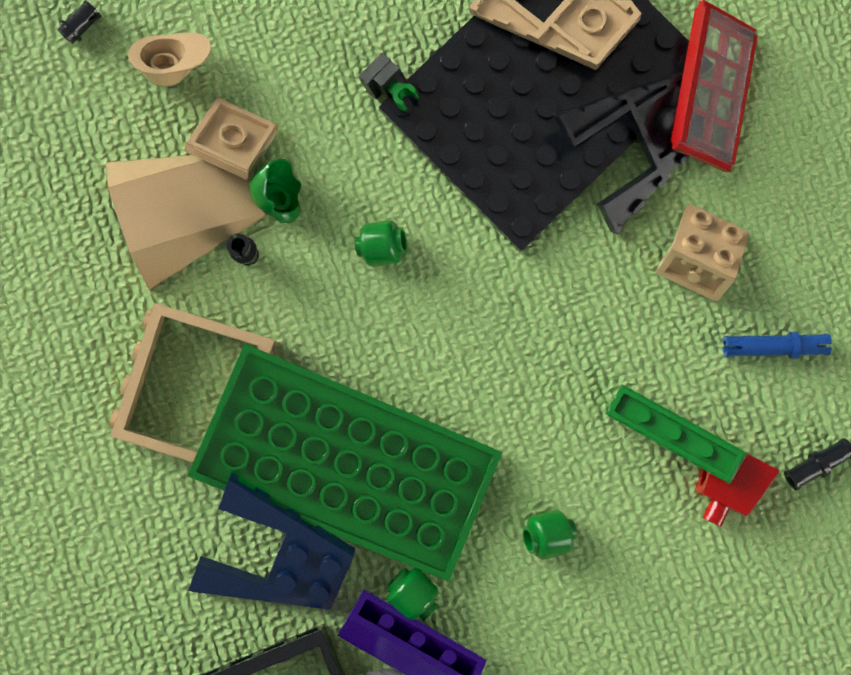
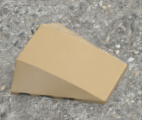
[106,155,267,291]

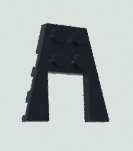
[553,72,704,234]

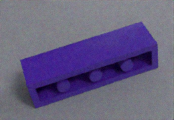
[337,589,487,675]

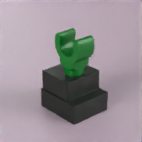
[358,53,419,112]

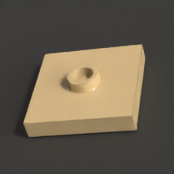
[185,97,278,180]

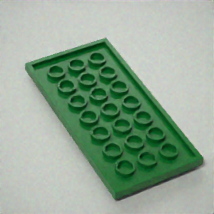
[187,343,503,582]

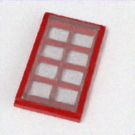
[671,0,758,172]

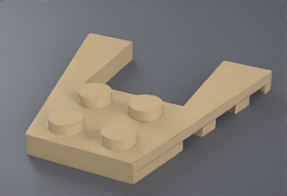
[469,0,642,70]

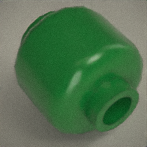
[355,220,408,267]
[522,510,577,560]
[386,568,438,621]

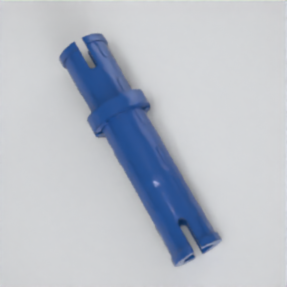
[722,332,832,359]

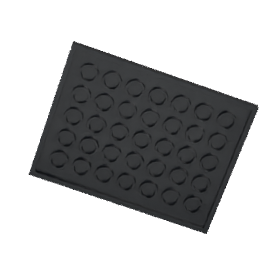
[379,0,713,253]

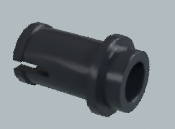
[57,0,102,45]

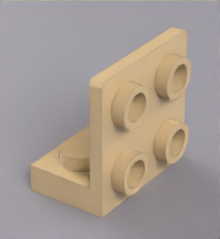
[656,204,749,302]

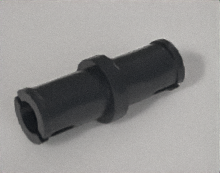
[226,233,259,266]
[784,438,851,491]

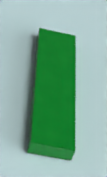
[605,384,748,484]

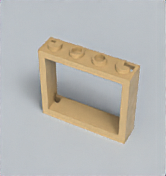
[109,303,278,462]

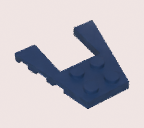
[188,473,355,610]

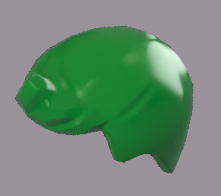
[249,158,302,224]

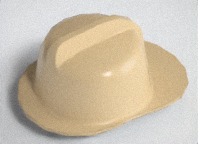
[128,33,211,86]

